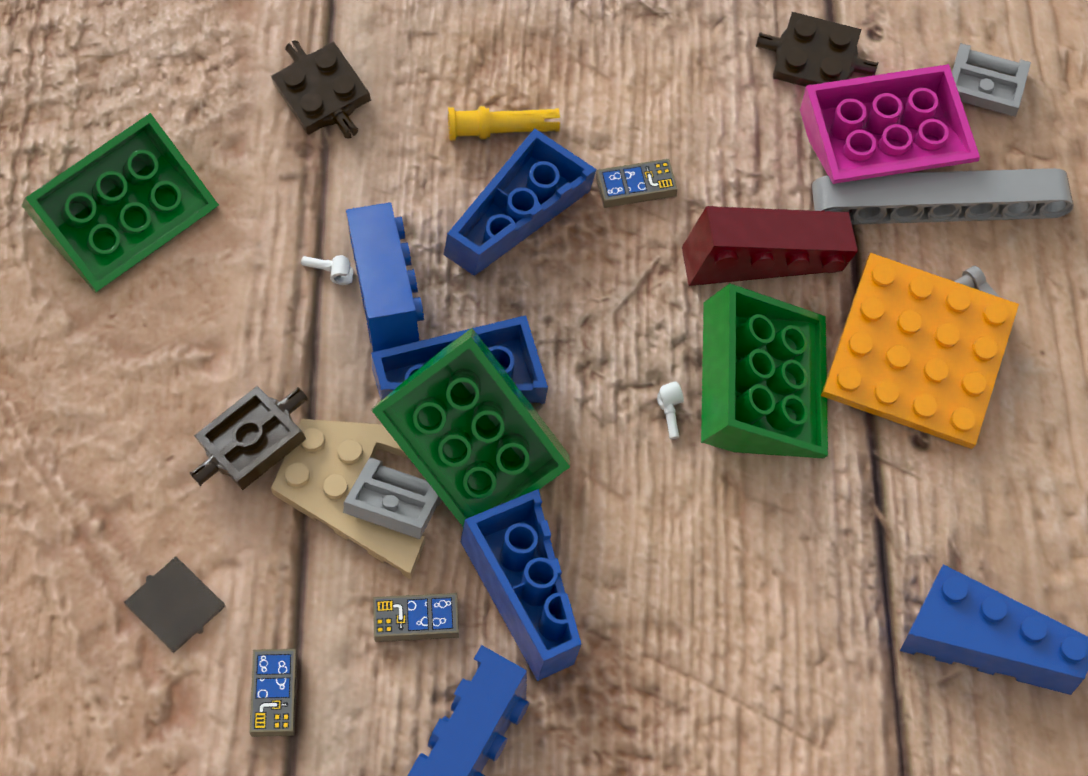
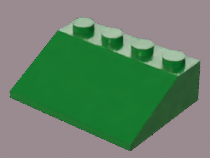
[22,113,219,293]
[701,283,828,459]
[371,328,571,527]

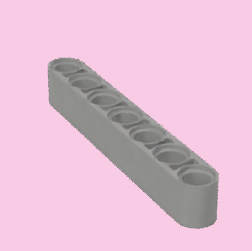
[812,168,1074,225]

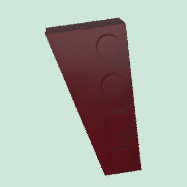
[682,206,858,286]

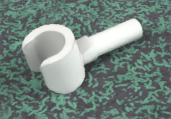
[301,255,353,285]
[657,381,684,440]

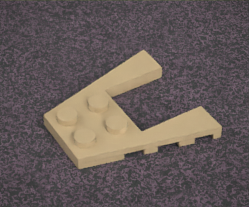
[271,419,425,579]

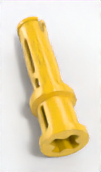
[448,106,560,141]

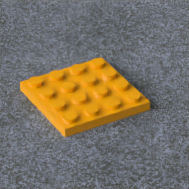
[821,252,1019,449]

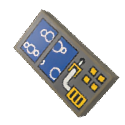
[596,159,677,208]
[373,593,459,642]
[250,649,297,737]

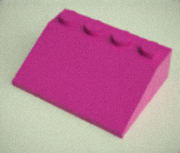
[800,64,980,184]

